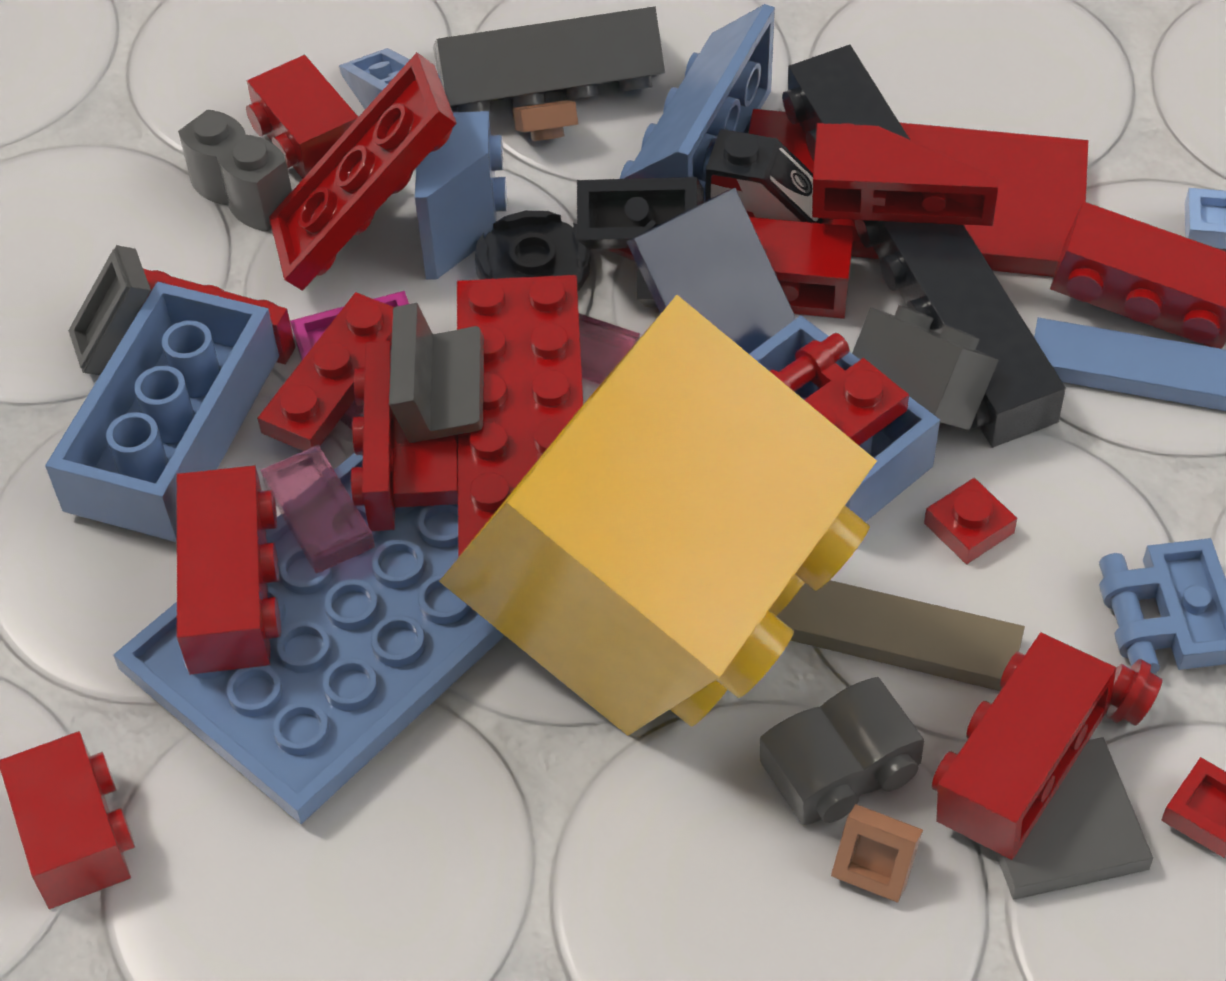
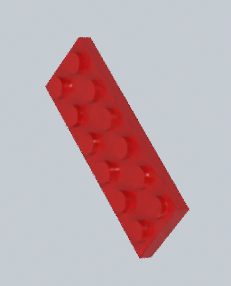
[457,275,583,557]

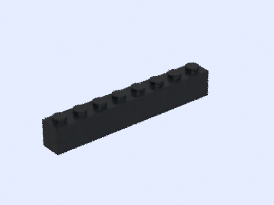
[782,44,1066,448]

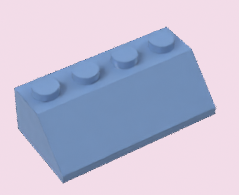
[620,4,775,202]

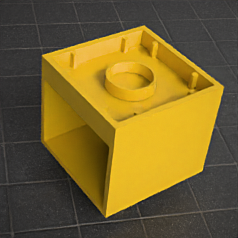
[439,295,877,736]

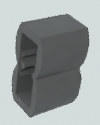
[178,110,292,231]
[760,677,924,825]

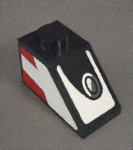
[705,129,824,224]

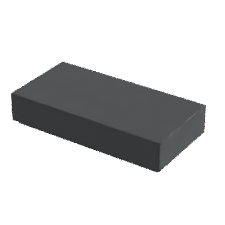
[68,245,151,375]

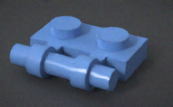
[1099,538,1226,674]

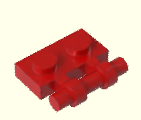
[769,333,909,446]

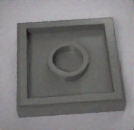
[995,737,1153,900]

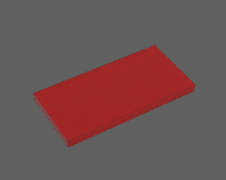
[748,109,1089,277]

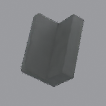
[389,303,484,443]

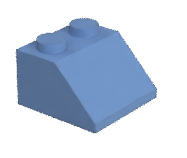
[415,111,507,280]

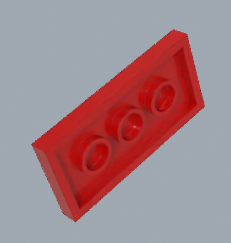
[269,52,457,291]

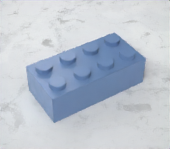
[45,282,279,542]

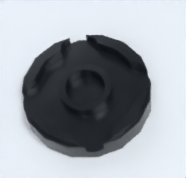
[475,210,591,291]

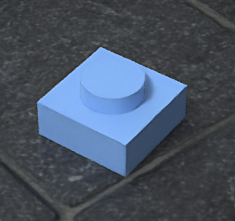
[1184,188,1226,249]

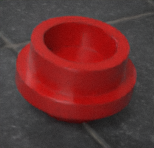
[1106,659,1163,726]

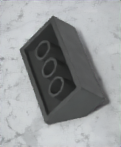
[433,6,665,112]

